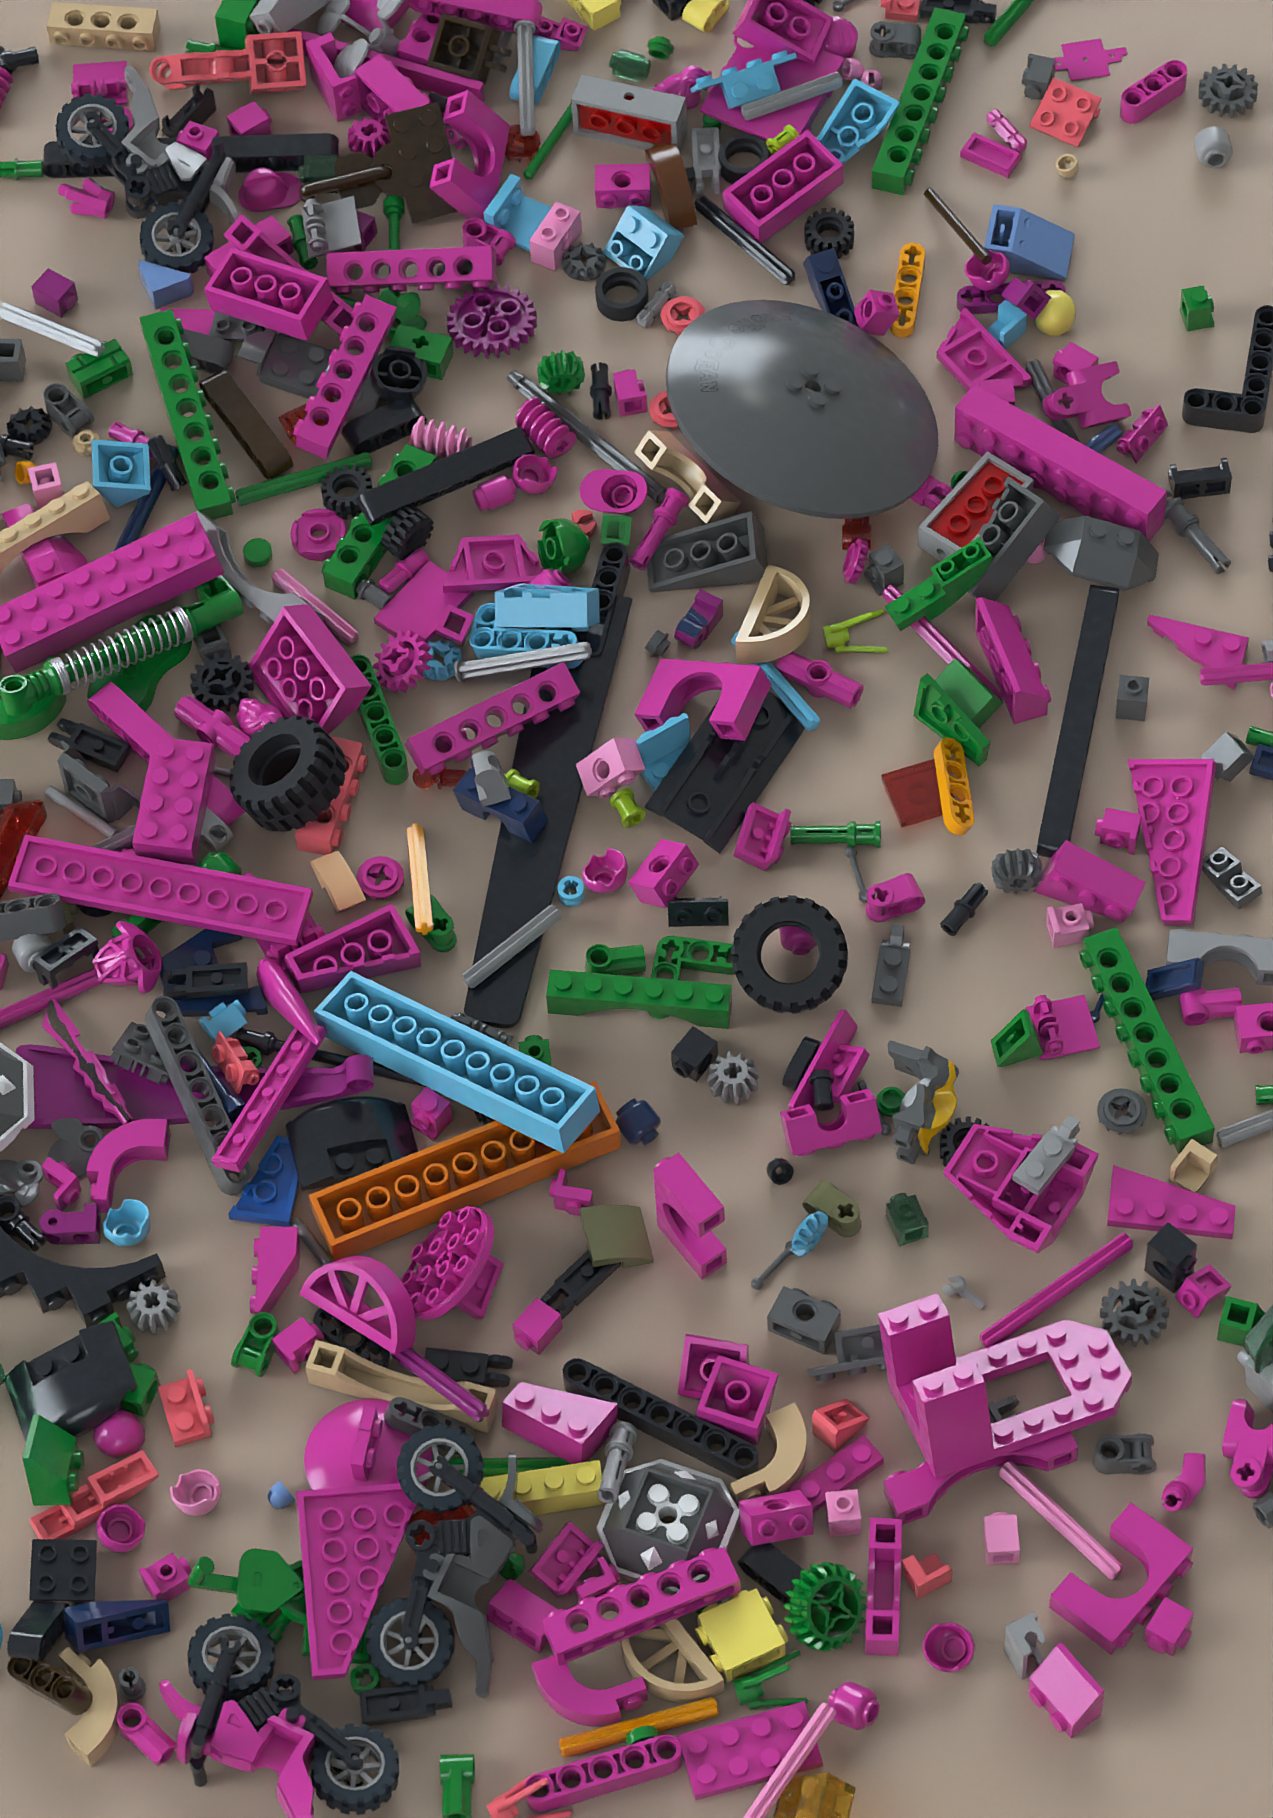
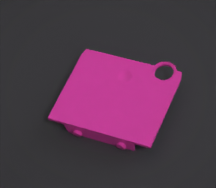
[700,35,844,140]

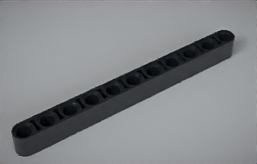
[42,133,339,178]
[1036,584,1119,858]

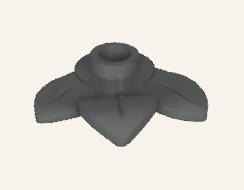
[47,1118,105,1177]
[0,1160,44,1208]

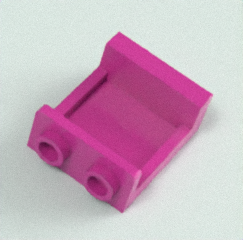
[306,32,362,122]

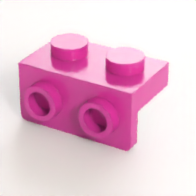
[733,802,791,871]
[528,1521,604,1597]

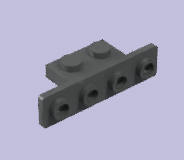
[807,1324,886,1381]

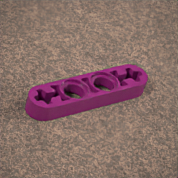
[957,280,1066,314]

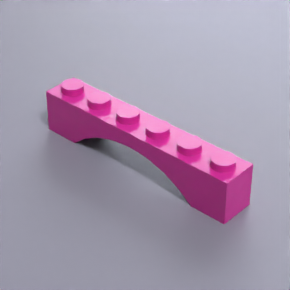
[224,214,369,336]
[884,1431,1078,1525]

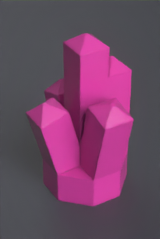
[58,178,115,219]

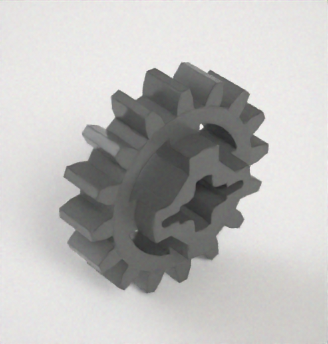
[1198,64,1258,118]
[1100,1279,1169,1347]

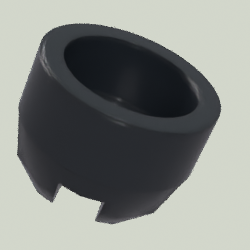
[766,1157,794,1185]

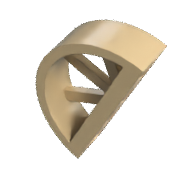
[735,565,811,664]
[621,1599,725,1703]

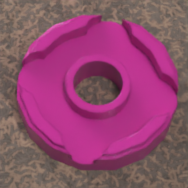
[290,508,347,561]

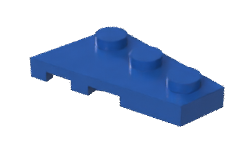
[228,1136,300,1227]

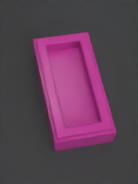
[960,132,1022,178]

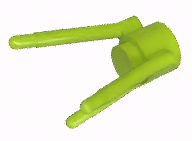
[823,609,888,654]

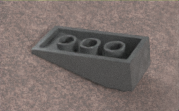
[647,511,768,593]

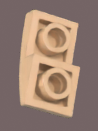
[310,850,366,913]

